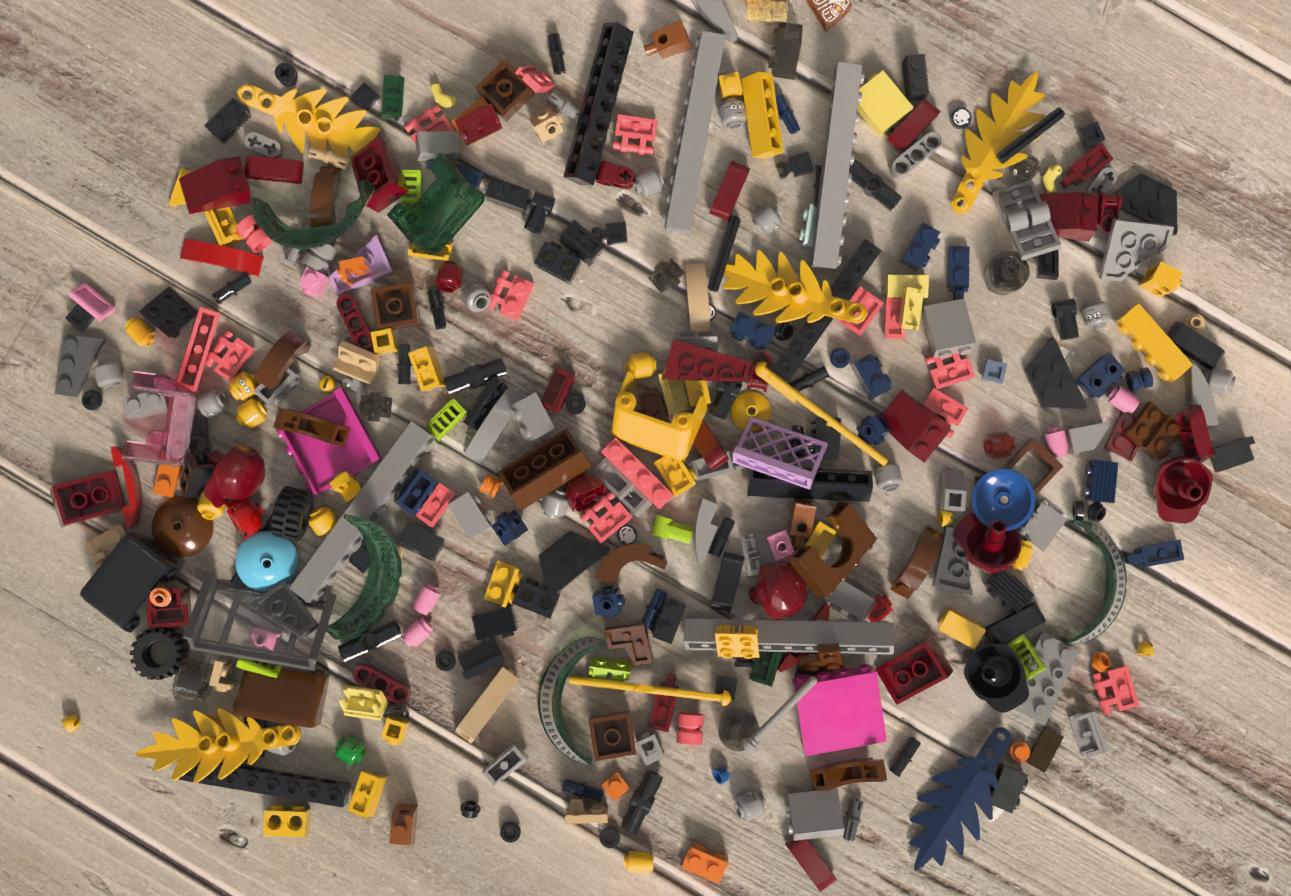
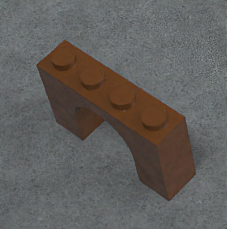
[788,503,877,597]

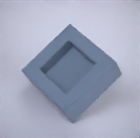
[981,359,1007,384]

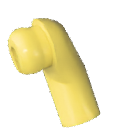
[430,84,457,108]
[1042,164,1062,194]

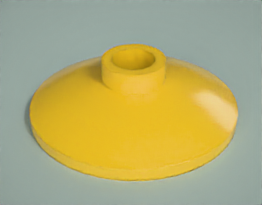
[731,392,771,432]

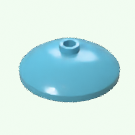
[235,531,299,592]

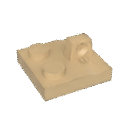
[84,524,128,569]
[565,799,608,824]

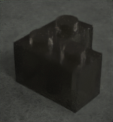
[768,21,803,80]

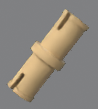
[308,146,351,171]

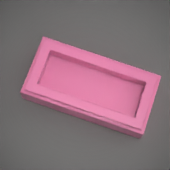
[69,282,115,322]

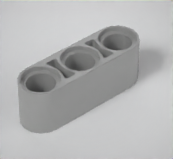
[890,132,942,179]

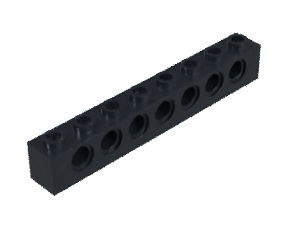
[563,22,634,186]
[771,239,882,383]
[179,761,351,807]

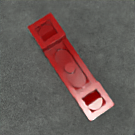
[180,239,264,277]
[110,446,142,528]
[777,603,830,672]

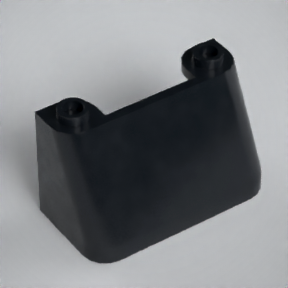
[80,532,183,633]

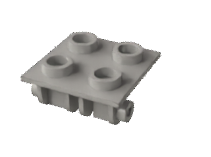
[1016,496,1067,552]
[740,529,787,576]

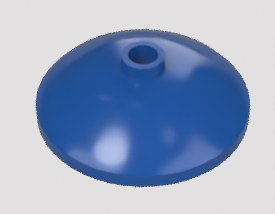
[972,469,1035,531]

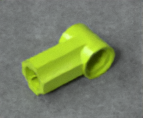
[651,515,694,544]

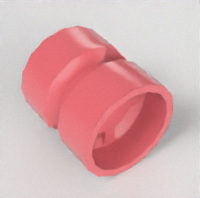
[235,214,274,253]
[676,712,704,745]

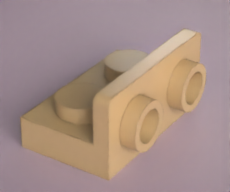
[333,340,380,384]
[209,657,239,692]

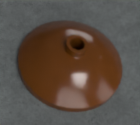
[152,496,214,557]

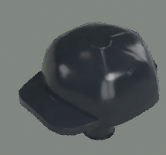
[964,643,1029,713]

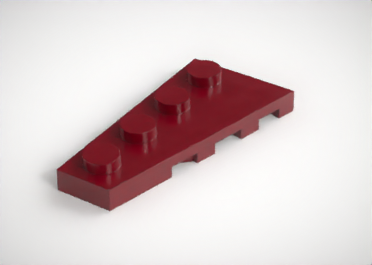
[661,339,751,382]

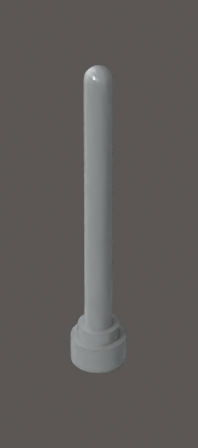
[739,676,817,755]

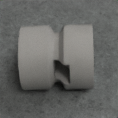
[300,237,337,275]

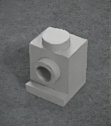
[636,731,665,766]

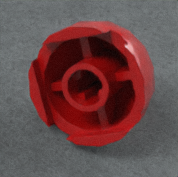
[225,499,264,540]

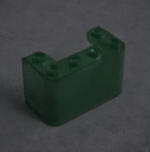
[387,153,485,255]

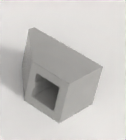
[1065,419,1110,454]
[939,469,966,512]

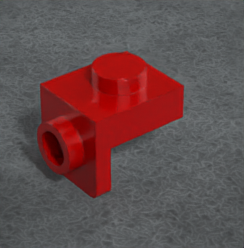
[868,593,894,622]

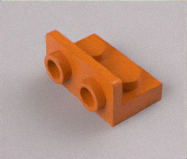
[337,256,372,286]
[681,843,729,884]

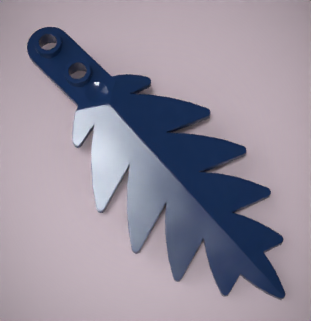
[909,727,1012,871]

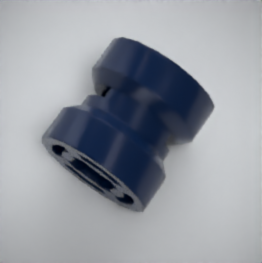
[1125,367,1153,392]

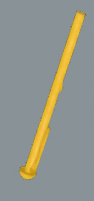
[755,361,888,466]
[569,676,731,706]

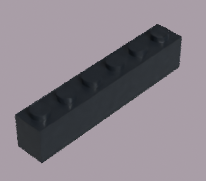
[747,468,873,502]

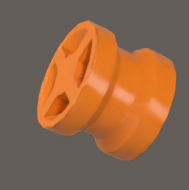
[480,473,503,498]

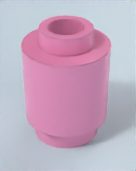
[1107,385,1140,414]
[1044,427,1069,457]
[413,583,441,615]
[402,617,434,647]

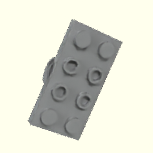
[993,180,1061,261]
[1013,632,1079,725]

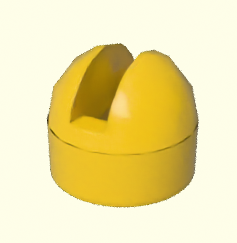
[319,376,336,392]
[937,510,954,527]
[1137,641,1154,656]
[61,715,80,733]

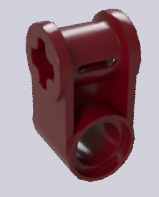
[595,161,635,190]
[1097,191,1122,232]
[747,352,772,392]

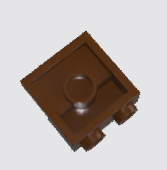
[1124,402,1180,460]

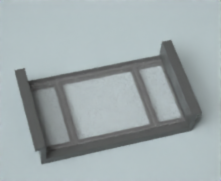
[183,572,337,671]

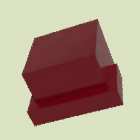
[146,587,192,629]

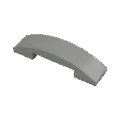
[464,387,526,465]

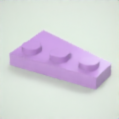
[329,234,393,296]

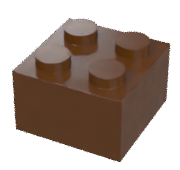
[476,59,535,122]
[371,282,421,330]
[589,710,636,761]

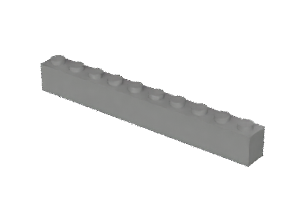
[663,31,726,235]
[810,62,865,270]
[289,421,436,604]
[684,617,894,654]

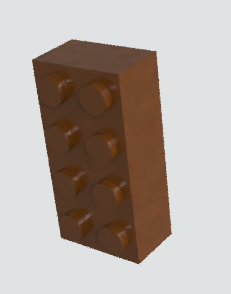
[498,428,591,511]

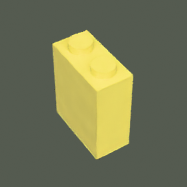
[857,71,914,137]

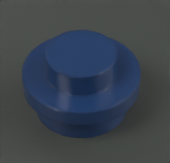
[830,348,850,368]

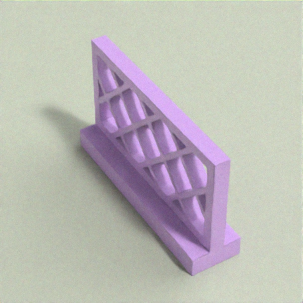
[733,417,828,489]

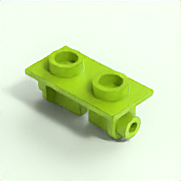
[589,656,632,682]

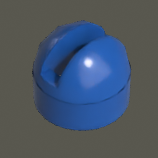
[712,766,730,784]

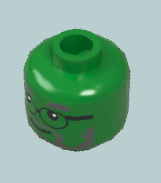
[334,734,366,765]

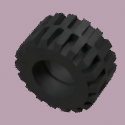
[271,486,313,542]
[130,627,189,680]

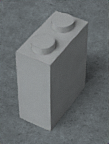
[922,299,976,359]
[784,788,844,841]

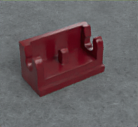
[455,103,503,146]
[541,368,576,414]

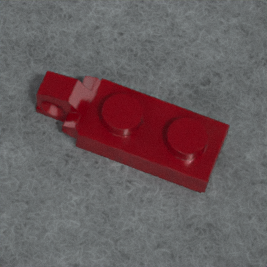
[1059,143,1114,189]
[649,673,679,732]

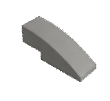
[691,0,738,42]
[1185,364,1218,427]
[691,445,755,481]
[592,457,652,518]
[695,498,718,564]

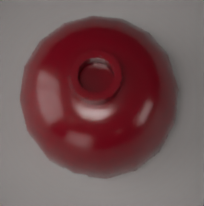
[565,473,606,512]

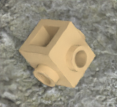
[529,107,563,143]

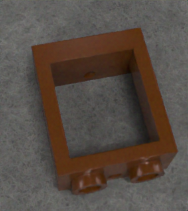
[1001,438,1063,496]

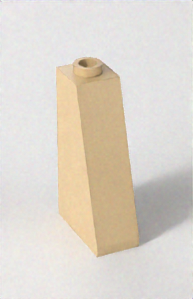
[455,667,519,744]

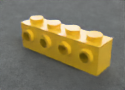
[741,71,784,159]
[1115,303,1193,383]

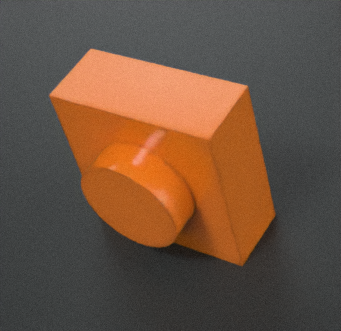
[601,771,630,801]

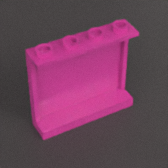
[276,387,383,495]
[792,664,887,756]

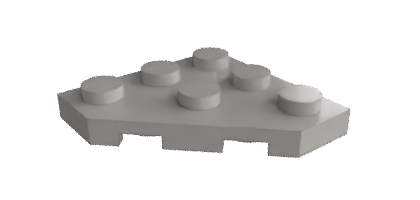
[1099,218,1174,282]

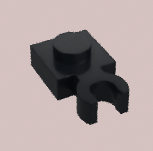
[776,152,814,179]
[592,222,628,245]

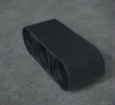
[1166,321,1225,370]
[710,551,745,614]
[985,602,1046,644]

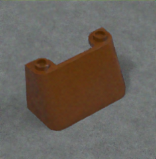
[232,661,330,728]

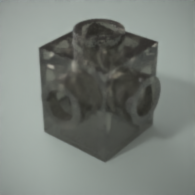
[648,258,685,293]
[359,392,392,422]

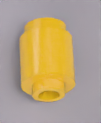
[125,316,155,347]
[1011,540,1033,571]
[624,851,654,873]

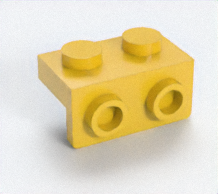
[654,456,697,497]

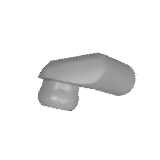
[342,376,368,402]

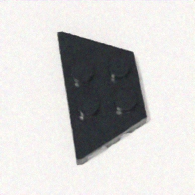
[1107,173,1178,236]
[1024,337,1087,409]
[538,530,611,599]

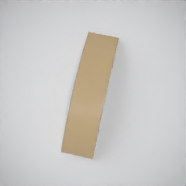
[685,263,711,331]

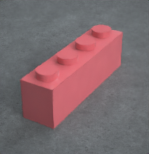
[174,307,220,392]
[601,437,674,510]

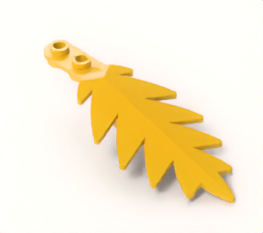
[951,71,1046,214]
[237,84,391,163]
[713,250,867,323]
[136,708,301,783]

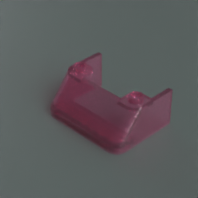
[121,371,196,466]

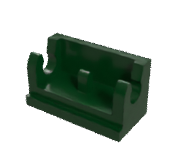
[381,74,405,121]
[749,651,782,687]

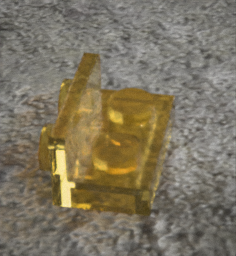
[746,0,788,22]

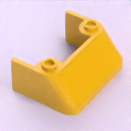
[611,371,707,460]

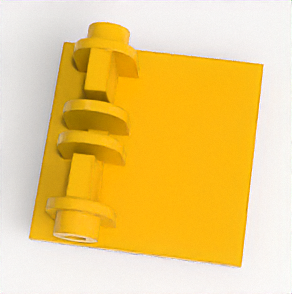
[715,625,759,659]

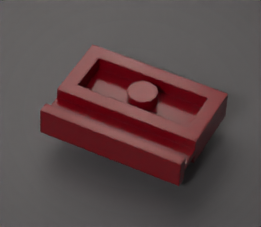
[1103,412,1139,461]

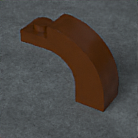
[310,166,342,237]
[253,331,312,389]
[273,408,351,447]
[890,526,945,599]
[595,544,667,585]
[810,757,887,790]

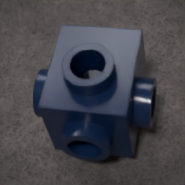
[856,414,892,446]
[491,510,528,546]
[592,586,625,617]

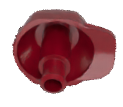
[204,445,265,508]
[1153,456,1213,524]
[952,513,1021,574]
[749,562,807,619]

